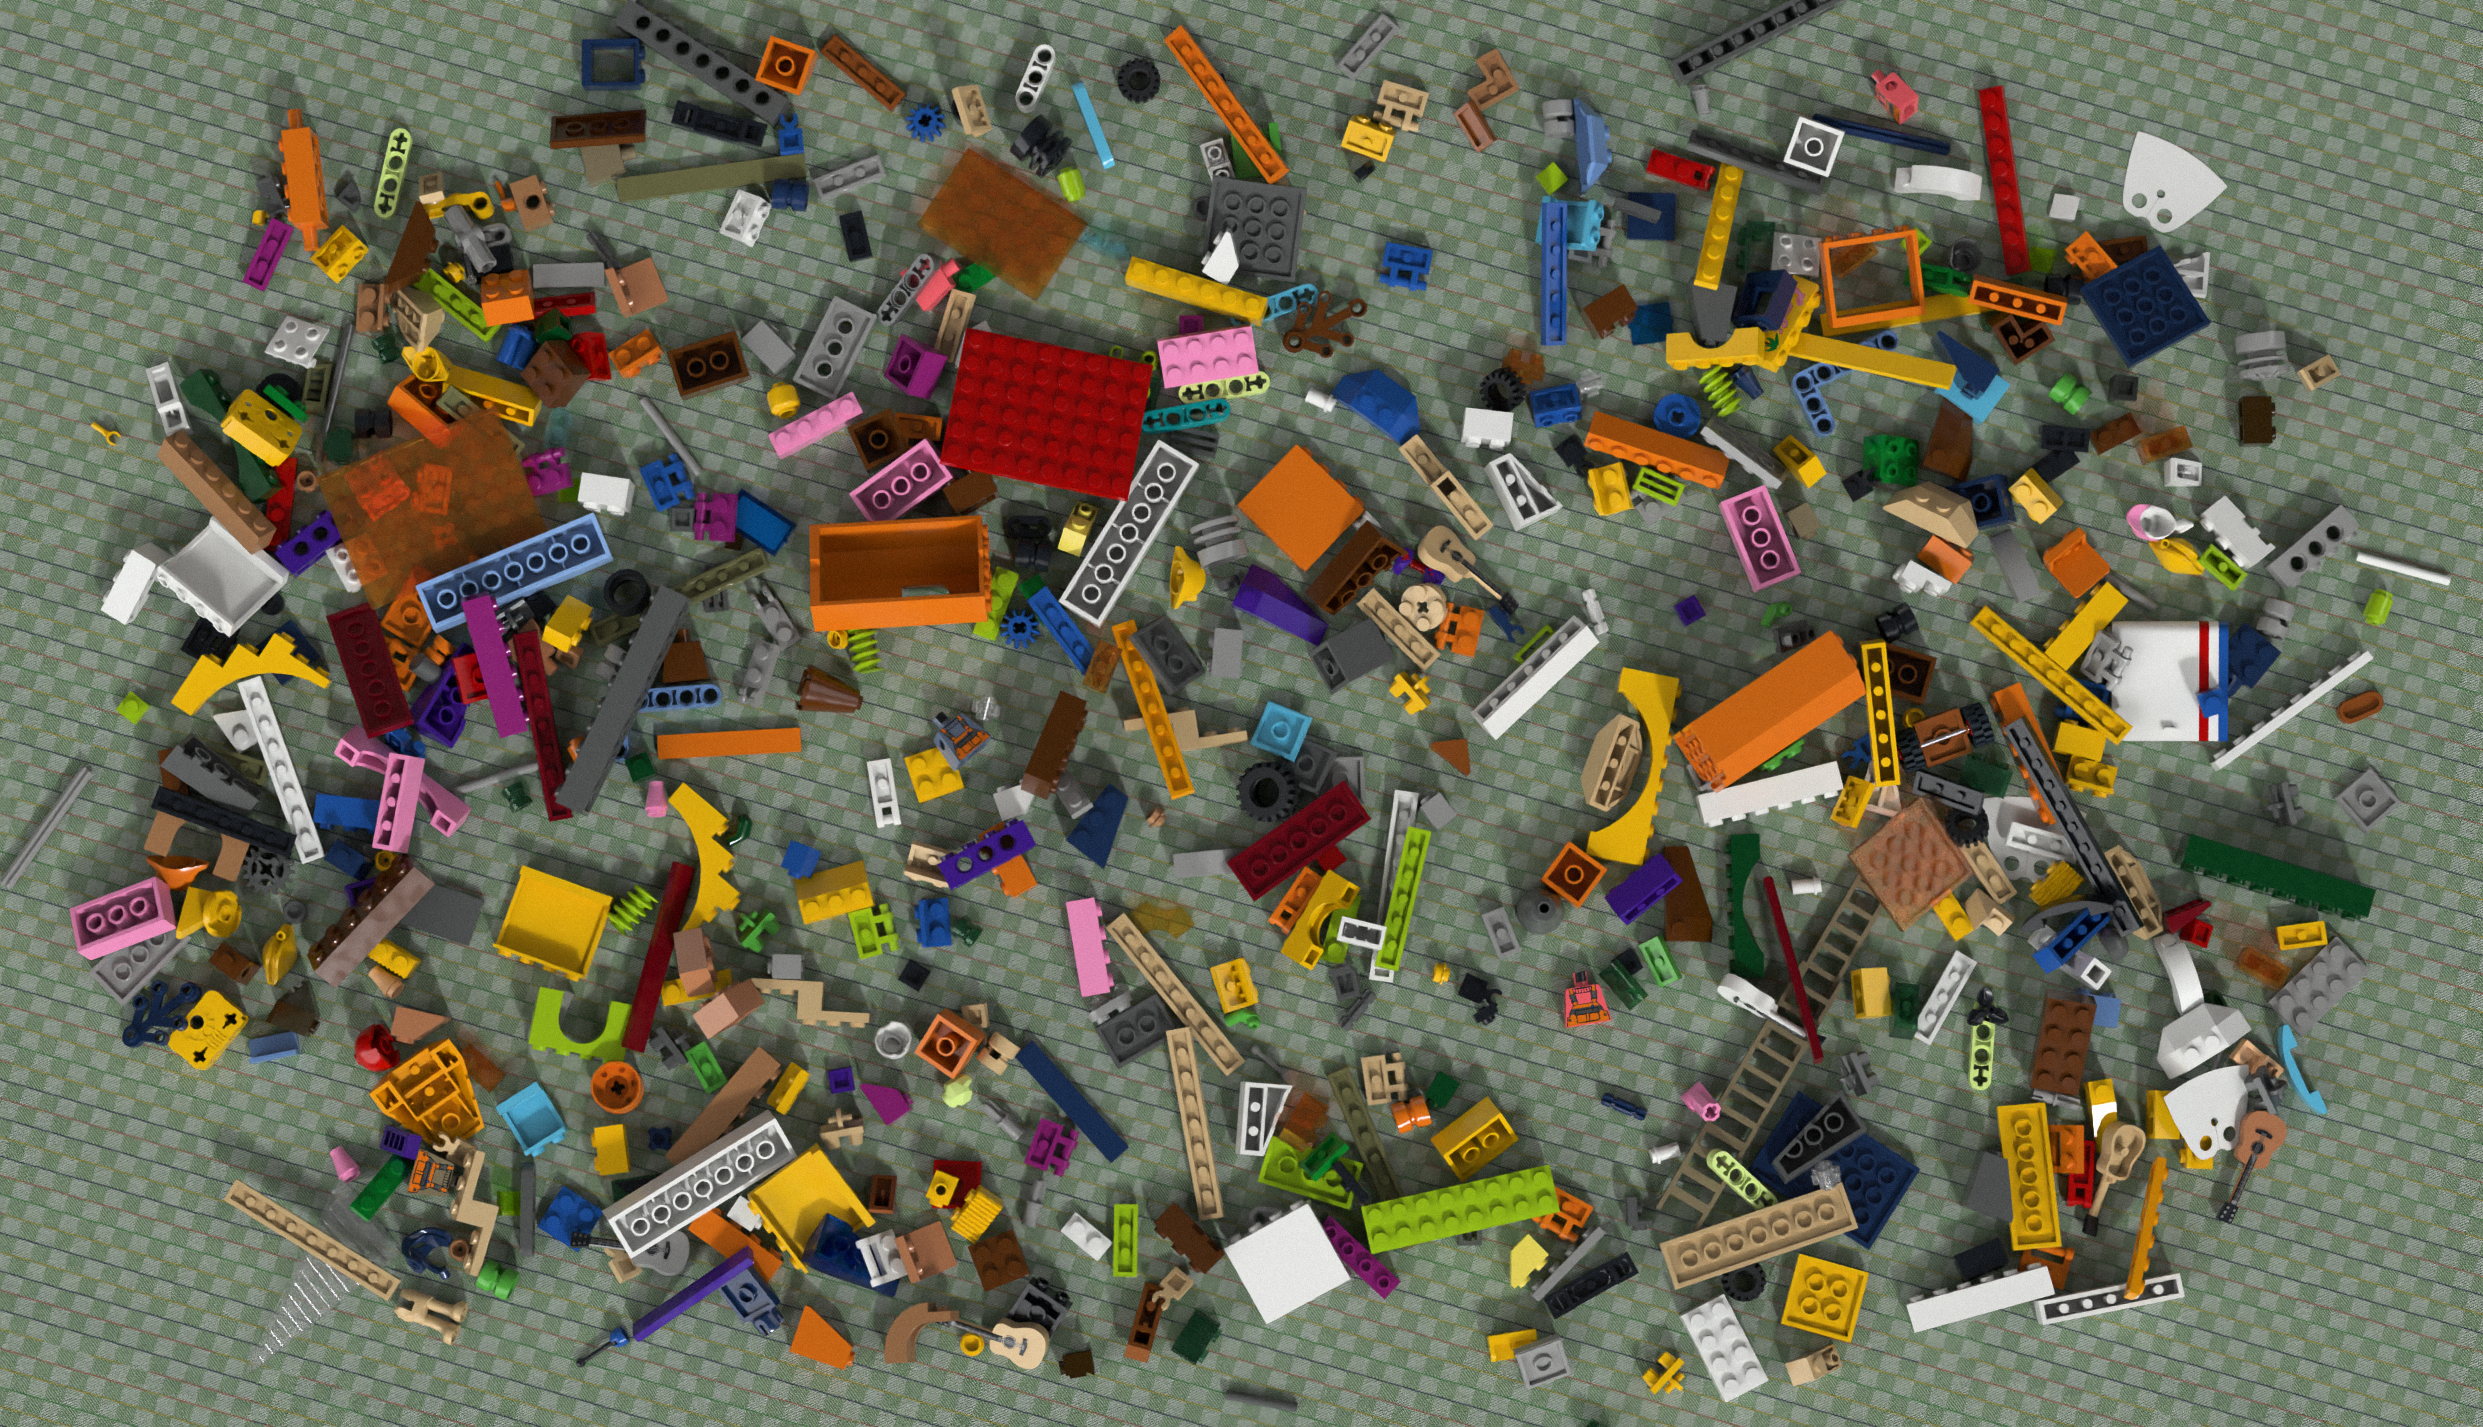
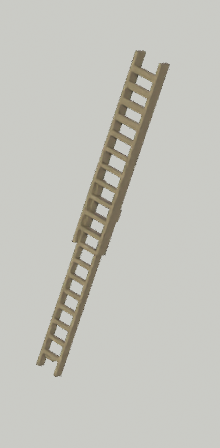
[1654,799,1935,1232]

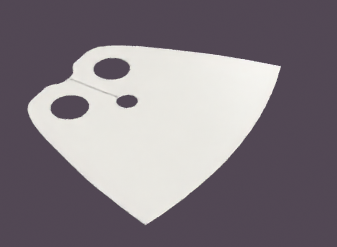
[2123,131,2228,233]
[1983,796,2087,883]
[2164,1065,2249,1160]

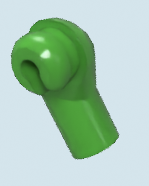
[1760,601,1793,629]
[1224,1008,1260,1029]

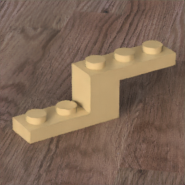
[1398,434,1494,541]
[1124,706,1248,752]
[751,978,871,1028]
[449,1148,499,1277]

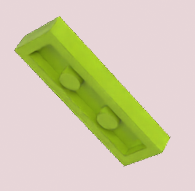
[972,566,1020,642]
[1320,895,1362,964]
[1113,1204,1138,1277]

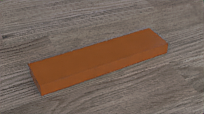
[819,34,907,113]

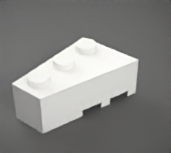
[1484,453,1563,531]

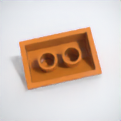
[387,373,465,449]

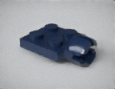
[2228,622,2282,697]
[717,1265,784,1336]

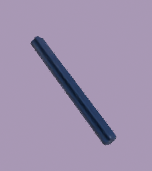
[1812,113,1950,156]

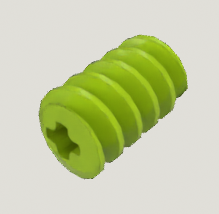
[1699,365,1745,418]
[846,629,883,674]
[607,884,659,937]

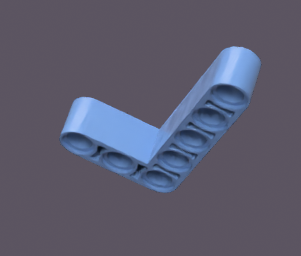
[1790,330,1899,438]
[606,684,723,762]

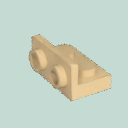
[952,85,992,137]

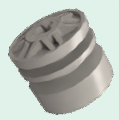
[2234,331,2290,381]
[1190,515,1249,569]

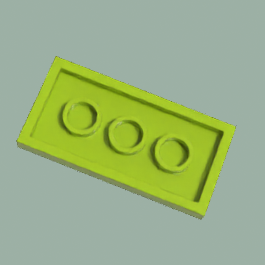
[1257,1136,1363,1210]

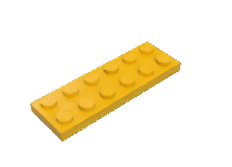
[1996,1102,2062,1251]

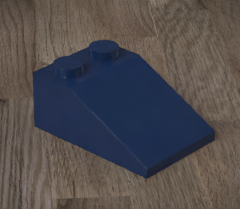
[1930,330,2000,400]
[1945,474,2017,530]

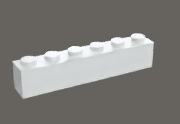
[1471,615,1599,740]
[1695,761,1844,827]
[1906,1262,2055,1333]
[2033,1272,2185,1325]

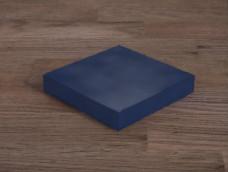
[1627,192,1676,242]
[255,619,321,686]

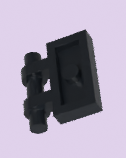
[180,616,241,663]

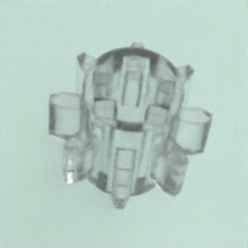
[1575,368,1603,398]
[971,695,1001,723]
[1811,1160,1841,1190]

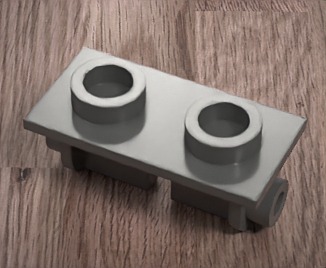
[255,170,290,220]

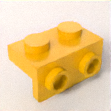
[1210,957,1258,1014]

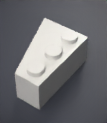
[2199,496,2275,571]
[101,542,174,625]
[1235,1082,1292,1156]

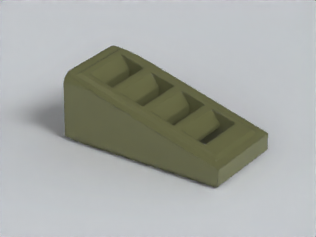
[301,363,332,414]

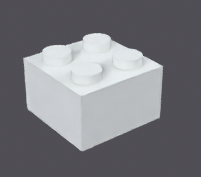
[1783,115,1845,177]
[1461,407,1514,451]
[578,472,635,516]

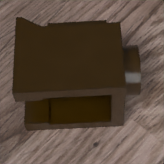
[1059,1350,1096,1379]

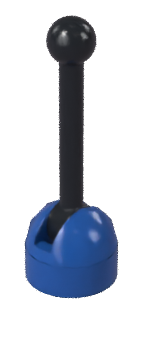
[576,1326,630,1368]

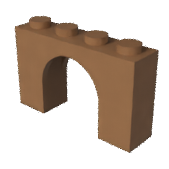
[143,811,250,882]

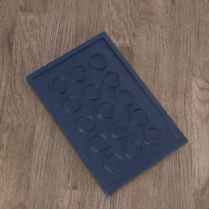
[1747,1090,1920,1250]

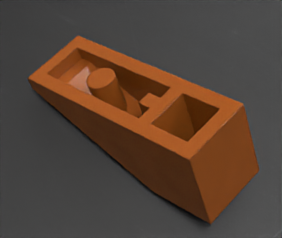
[1124,1282,1165,1363]

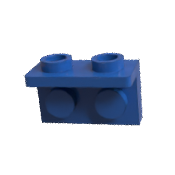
[1529,383,1582,428]
[914,898,952,948]

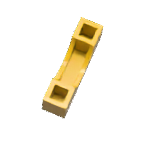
[1666,327,1765,370]
[1280,870,1361,970]

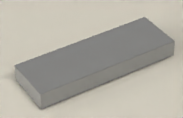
[1336,12,1400,81]
[812,154,887,202]
[533,262,605,289]

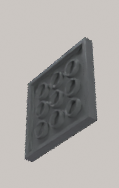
[1201,175,1307,282]

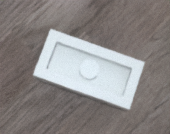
[1061,1212,1113,1261]

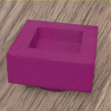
[1179,314,1203,335]

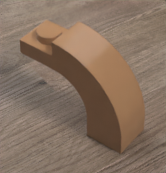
[884,1302,959,1364]

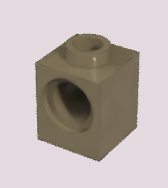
[1784,502,1821,541]

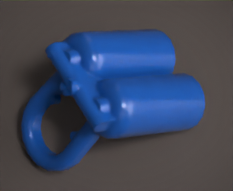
[495,323,538,371]

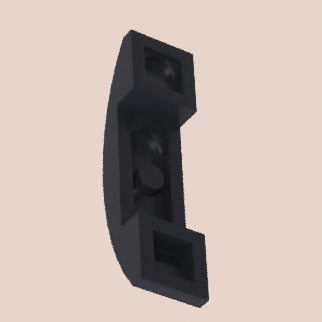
[671,100,768,147]
[2020,894,2117,934]
[1543,1252,1639,1319]

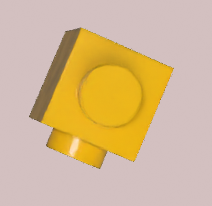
[925,1169,960,1208]

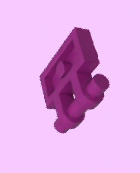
[522,447,574,498]
[693,493,738,542]
[1024,1118,1080,1177]

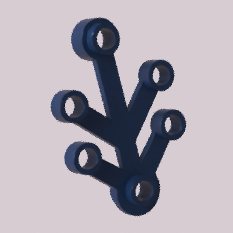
[122,980,202,1048]

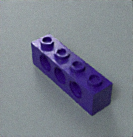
[275,494,370,579]
[937,818,1037,891]

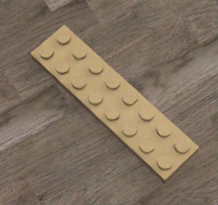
[1659,1182,1858,1290]

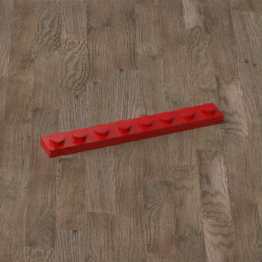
[1979,85,2032,276]

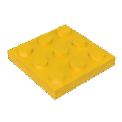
[1780,1253,1869,1343]

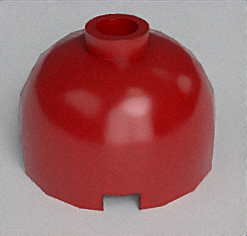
[354,1024,400,1072]

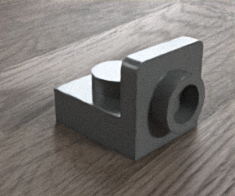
[1625,1196,1652,1231]

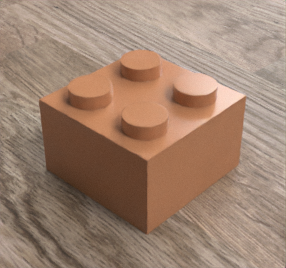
[673,927,719,998]
[692,979,765,1039]

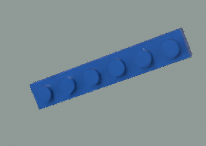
[1541,202,1567,346]

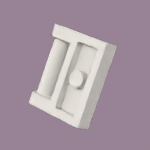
[855,1229,908,1288]

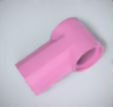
[1680,1081,1721,1121]

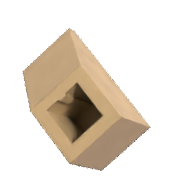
[1785,1344,1842,1386]

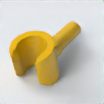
[252,210,286,225]
[91,422,122,446]

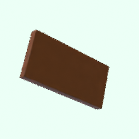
[549,109,647,149]

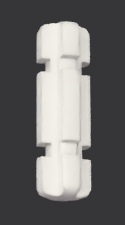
[1582,588,1608,635]

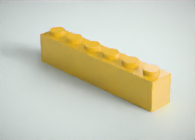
[1125,256,1268,327]
[1859,639,1900,787]

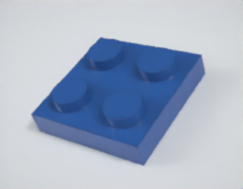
[537,1186,603,1252]

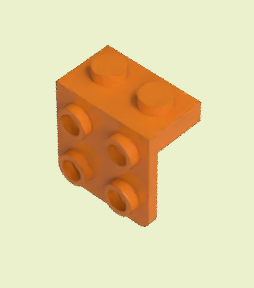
[2043,527,2110,598]

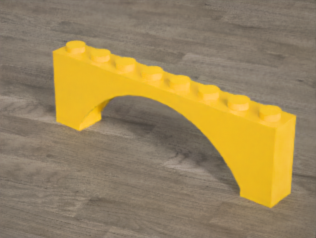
[1585,667,1682,867]

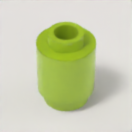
[1057,166,1086,203]
[2362,589,2393,626]

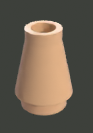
[368,965,405,999]

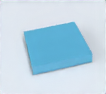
[1250,700,1313,762]

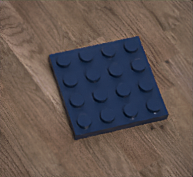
[2079,245,2211,369]

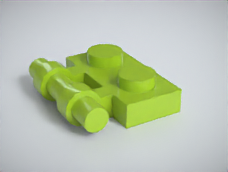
[848,903,900,960]

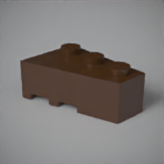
[1154,1202,1225,1274]

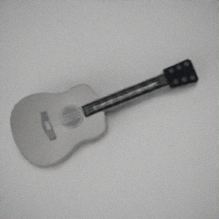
[570,1230,689,1277]

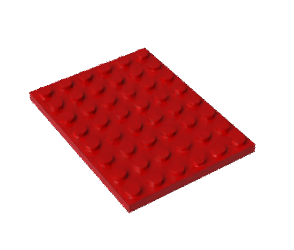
[939,328,1153,502]

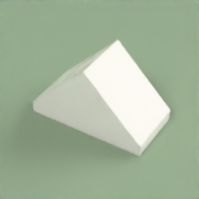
[2164,458,2202,487]

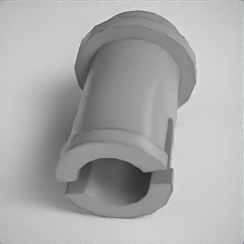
[1692,84,1712,115]

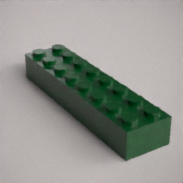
[2174,834,2376,922]

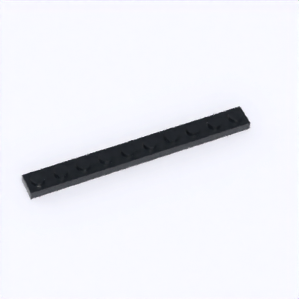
[2004,715,2144,938]

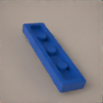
[1026,586,1103,676]

